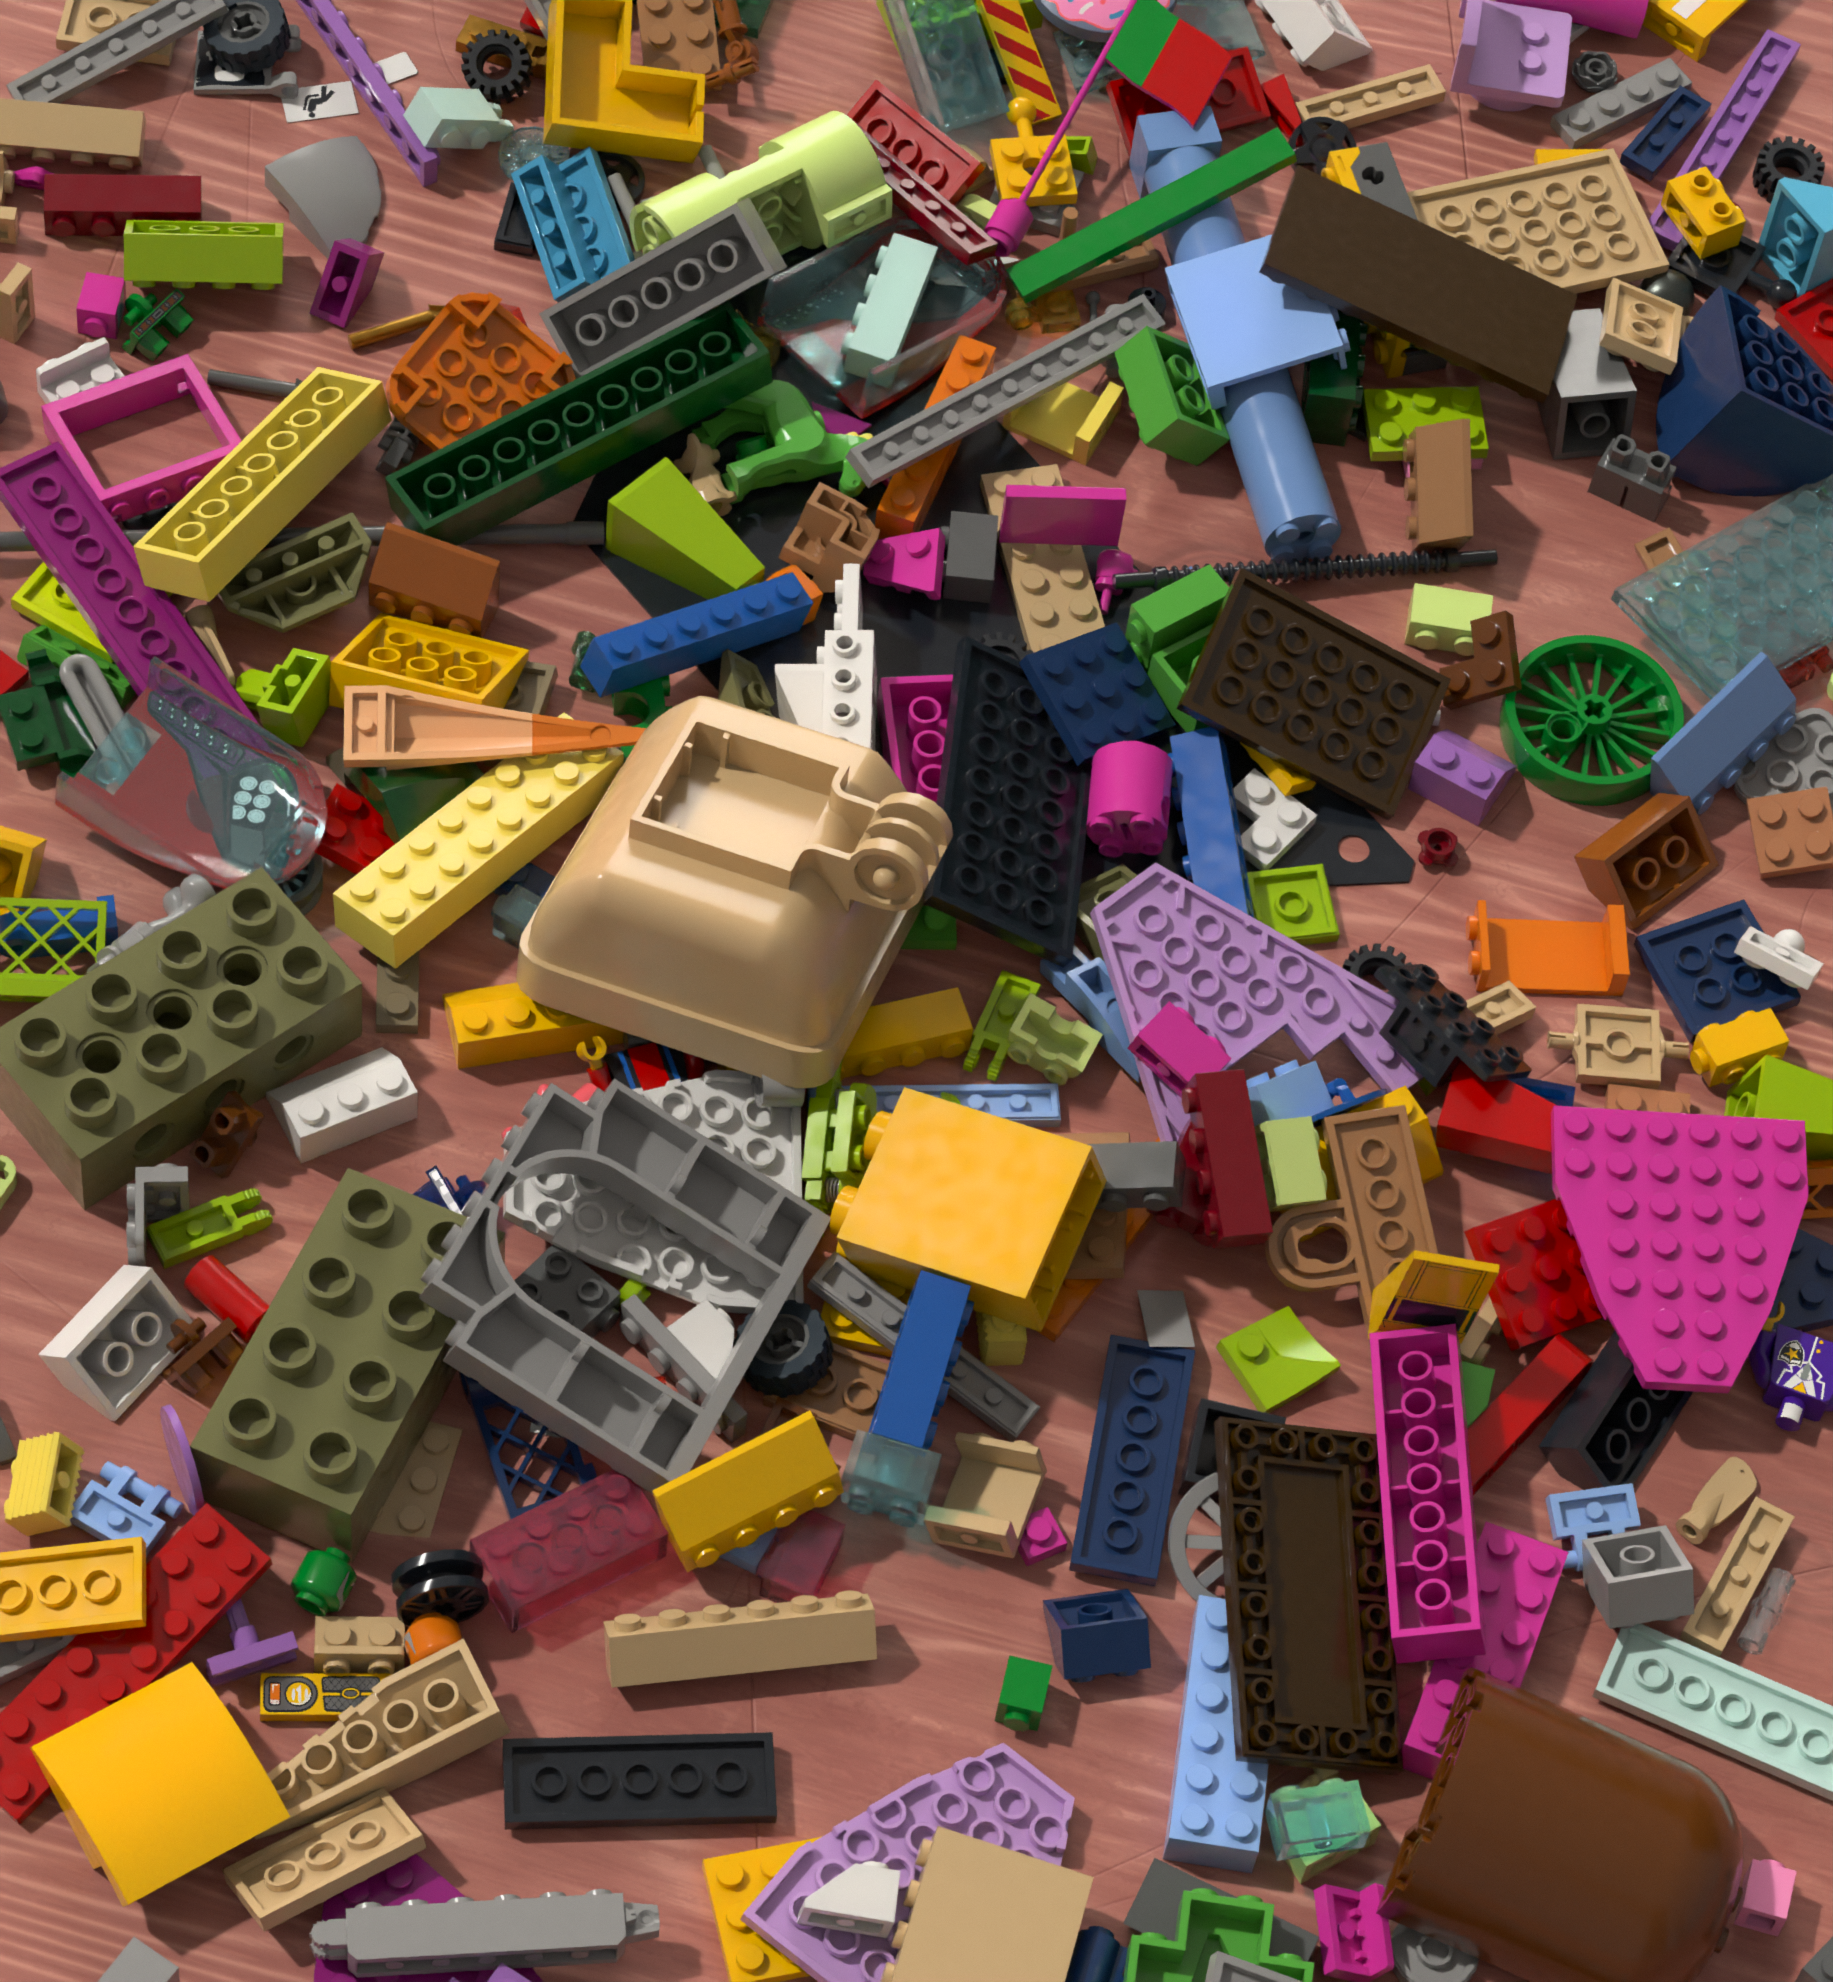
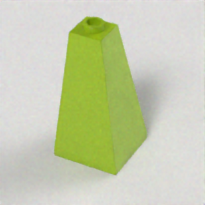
[605,457,765,600]
[1724,1054,1833,1160]

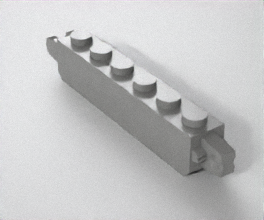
[309,1889,660,1978]

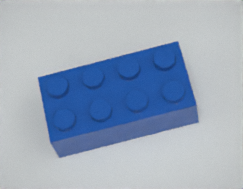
[862,1270,974,1469]

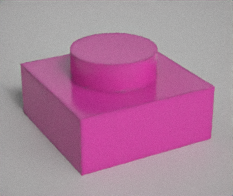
[1018,1507,1067,1566]

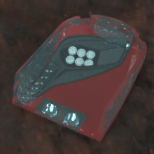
[757,216,1007,419]
[55,656,327,889]

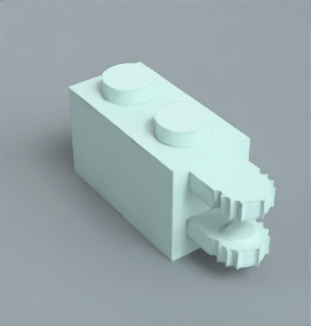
[403,87,514,149]

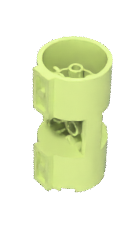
[630,111,892,255]

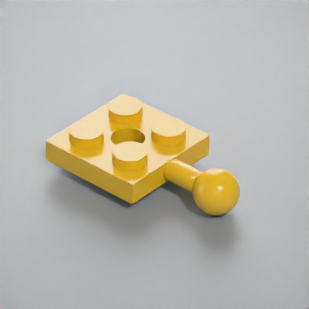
[989,97,1078,207]

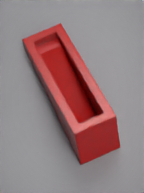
[1261,74,1303,148]

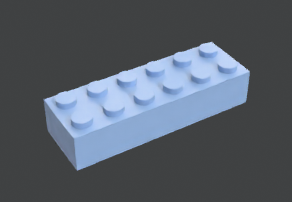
[1163,1595,1269,1873]

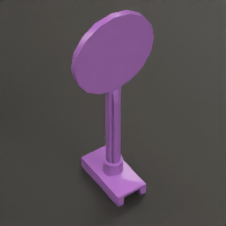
[160,1404,298,1688]

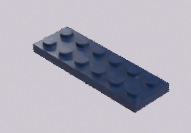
[1069,1334,1195,1587]

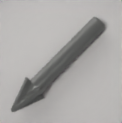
[207,369,303,397]

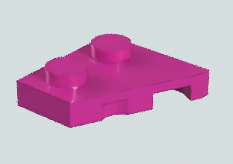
[863,528,945,600]

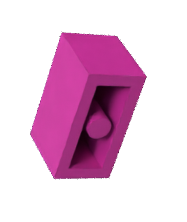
[1127,1001,1232,1098]

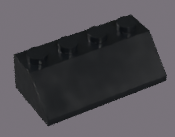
[1538,1331,1693,1490]

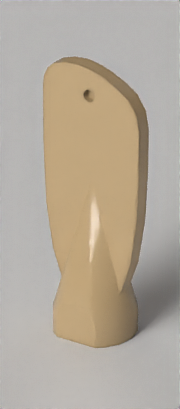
[185,605,236,689]
[1676,1457,1757,1544]

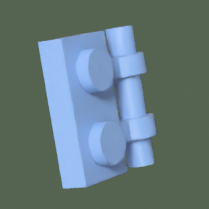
[70,1461,183,1557]
[1545,1483,1641,1571]

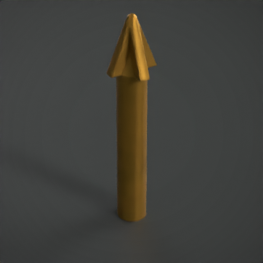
[347,304,445,350]

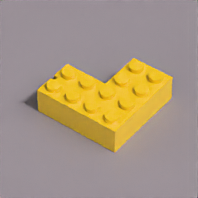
[543,0,705,163]

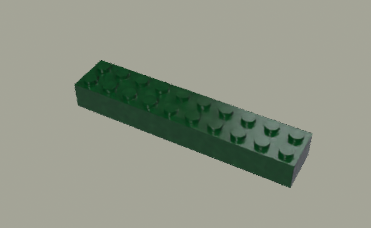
[385,301,773,546]

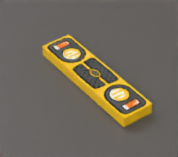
[260,1673,392,1721]

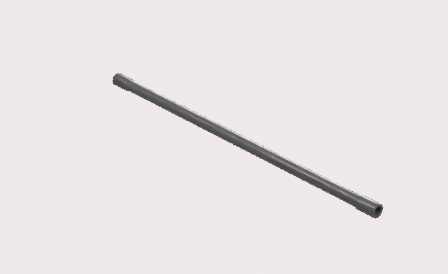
[0,521,604,552]

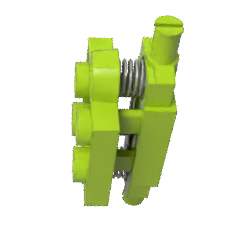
[801,1059,878,1237]

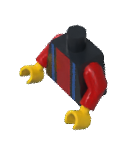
[576,1036,705,1091]

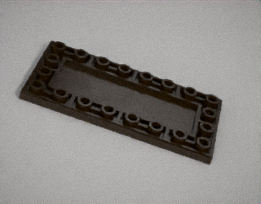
[1259,165,1578,404]
[1214,1417,1404,1775]

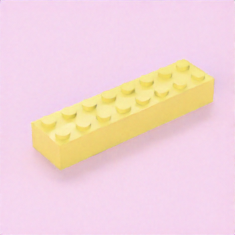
[133,367,392,602]
[333,712,624,969]

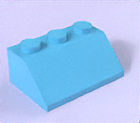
[1759,177,1833,298]

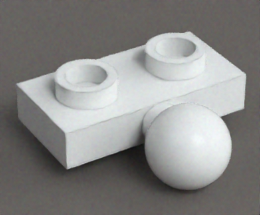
[1734,926,1823,990]

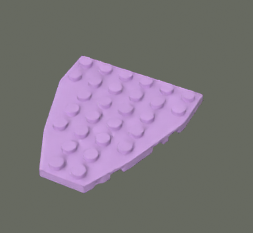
[740,1743,1075,1982]

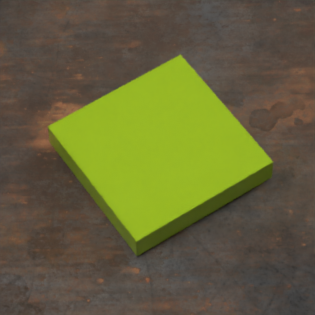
[1247,864,1340,945]

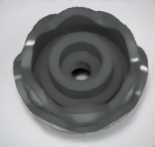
[1572,51,1618,93]

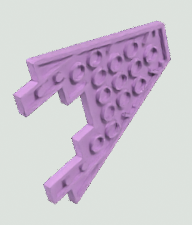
[1090,863,1424,1142]

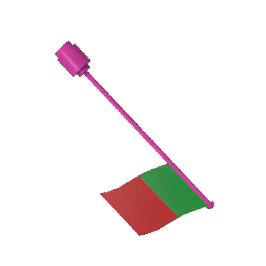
[983,0,1231,257]

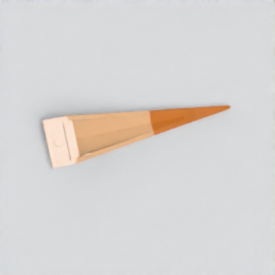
[343,685,646,770]

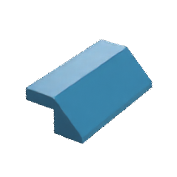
[511,146,635,302]

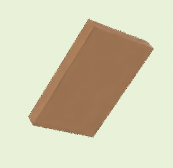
[763,1343,889,1445]

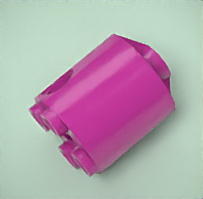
[1086,741,1173,858]

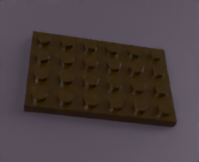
[1176,568,1451,820]

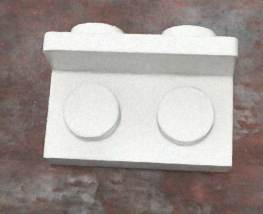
[36,337,124,404]

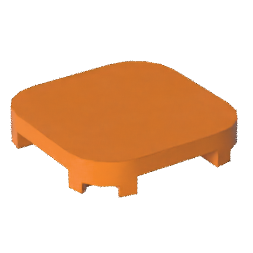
[385,292,576,451]

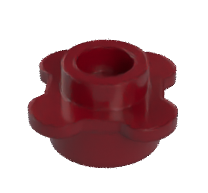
[1417,828,1459,867]

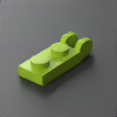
[963,970,1041,1082]
[146,1188,273,1269]

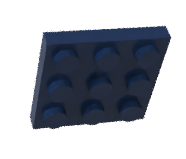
[1019,622,1176,766]
[1634,899,1801,1043]

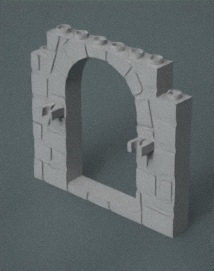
[419,1078,830,1494]

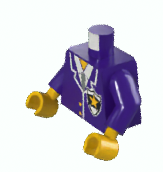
[1749,1301,1833,1431]

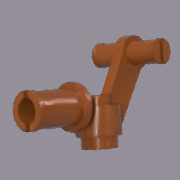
[705,0,760,91]

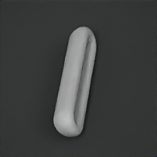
[59,654,147,789]

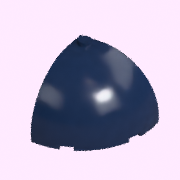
[1656,285,1833,497]

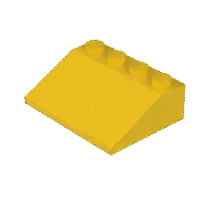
[329,613,529,710]

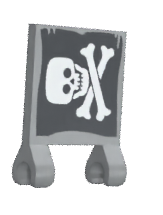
[193,24,302,99]

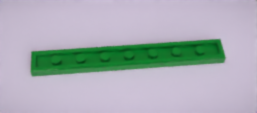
[1006,127,1297,304]

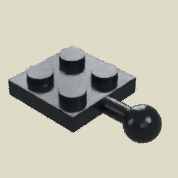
[1668,235,1797,309]

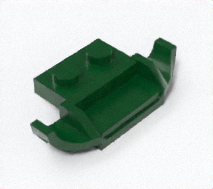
[0,649,99,790]

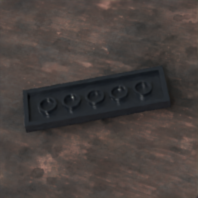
[502,1732,777,1830]

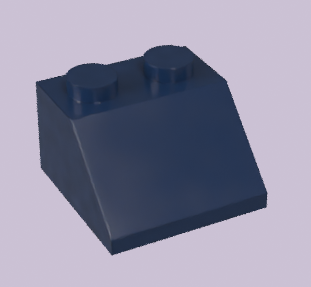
[1043,1589,1151,1683]

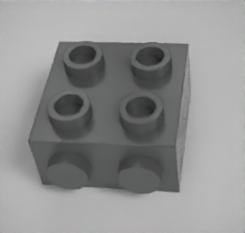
[514,1245,620,1338]

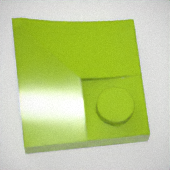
[1216,1306,1341,1413]

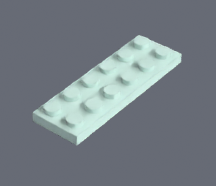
[1592,1623,1833,1801]

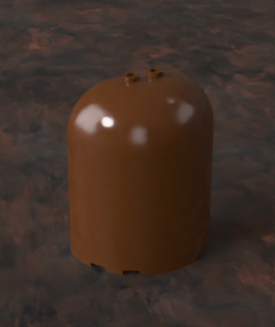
[1376,1667,1743,1982]

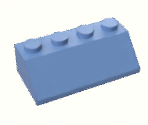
[1650,651,1796,815]

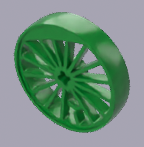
[1499,635,1684,806]

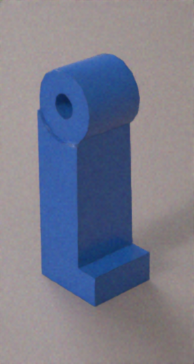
[0,894,118,958]

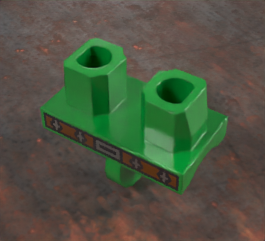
[122,288,194,362]

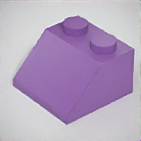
[1408,729,1517,826]

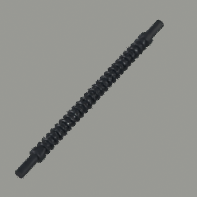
[1112,548,1498,591]

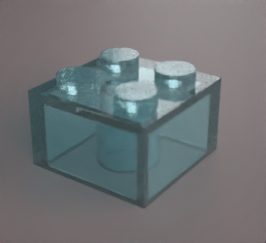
[841,1429,942,1527]

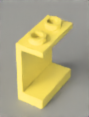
[1002,382,1124,466]

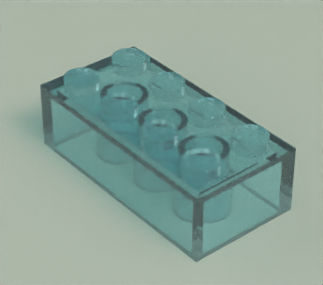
[882,0,1010,135]

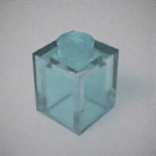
[491,883,543,949]

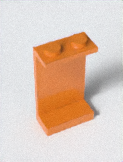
[1466,900,1630,996]

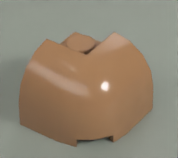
[778,482,880,593]

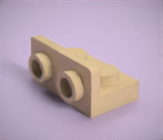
[314,1616,405,1674]

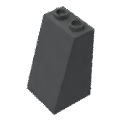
[1537,308,1637,460]

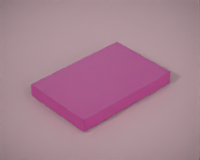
[999,485,1127,546]

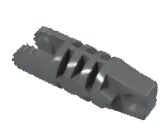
[375,416,420,476]

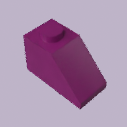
[309,238,384,328]

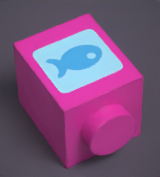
[76,272,126,339]

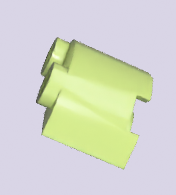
[1007,993,1103,1085]

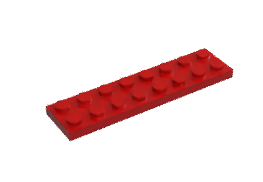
[0,1503,273,1825]

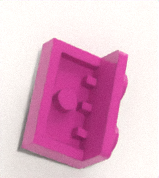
[1313,1883,1394,1982]

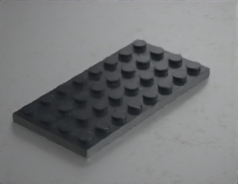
[923,635,1092,967]

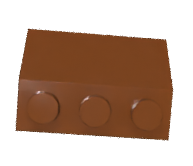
[369,522,500,638]
[1574,793,1719,930]

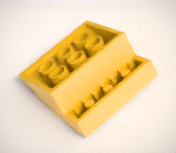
[30,1662,290,1907]

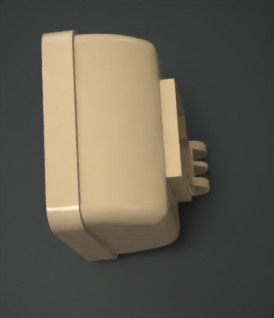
[516,696,953,1088]

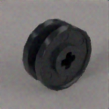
[391,1549,489,1626]

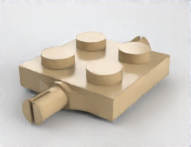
[1547,1004,1689,1089]

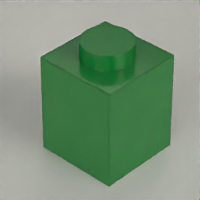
[994,1655,1053,1731]

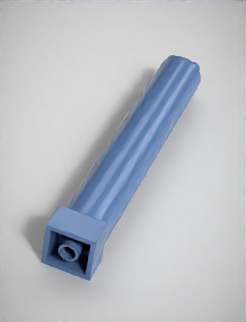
[1128,106,1341,564]

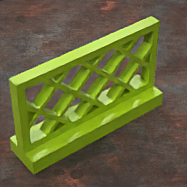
[0,897,108,1003]

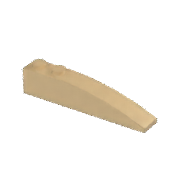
[255,1638,510,1840]

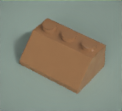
[1403,419,1474,551]

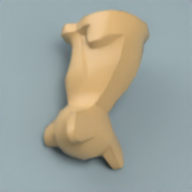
[674,433,737,516]

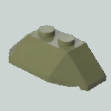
[217,512,372,633]

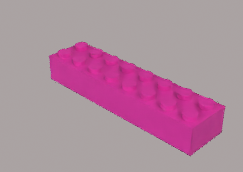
[1369,1324,1486,1664]

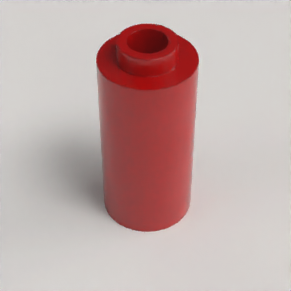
[184,1255,270,1343]

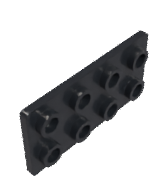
[1374,964,1532,1087]

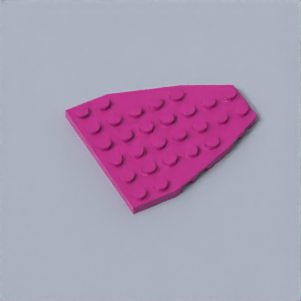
[1551,1105,1808,1394]

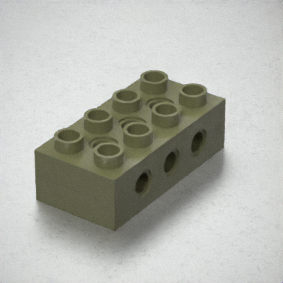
[0,867,362,1210]

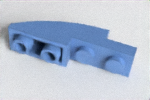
[1039,945,1141,1083]

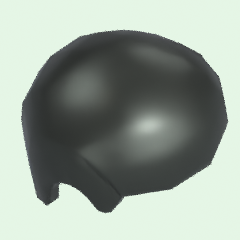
[1639,269,1695,316]

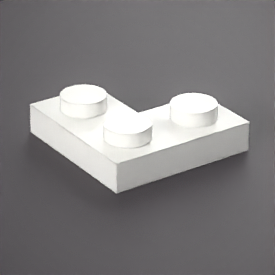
[1234,768,1317,871]

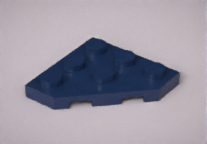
[1768,1228,1833,1332]

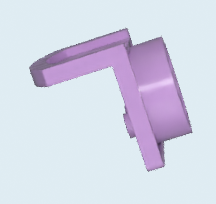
[1450,0,1572,111]

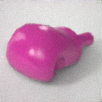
[1095,549,1138,615]

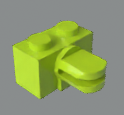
[236,648,331,747]

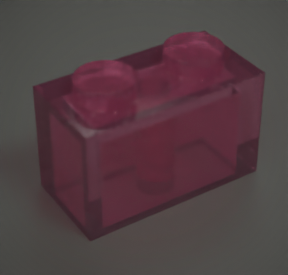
[756,1510,846,1603]

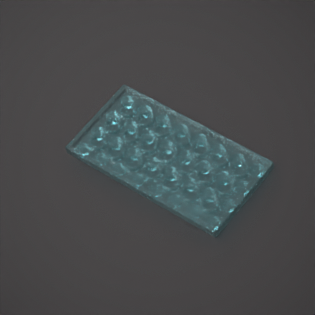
[1611,474,1833,699]

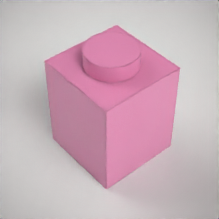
[1734,1859,1797,1937]

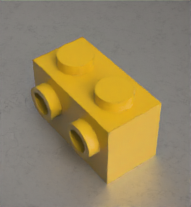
[1660,166,1746,259]

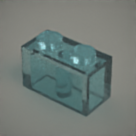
[1265,1778,1371,1861]

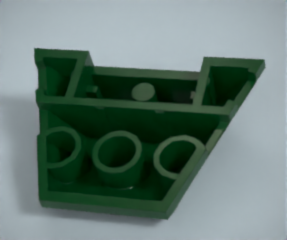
[326,747,484,844]

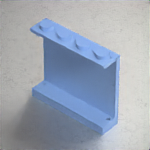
[1165,234,1351,410]

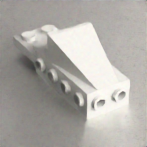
[775,564,877,751]

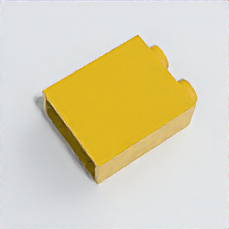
[830,1087,1107,1332]

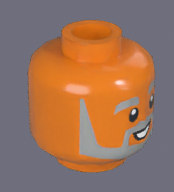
[404,1612,463,1665]

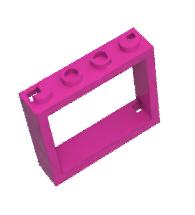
[41,354,242,523]

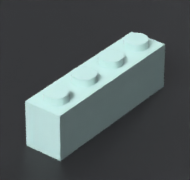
[840,233,938,386]

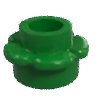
[735,435,773,460]

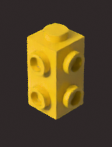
[1690,1008,1790,1087]

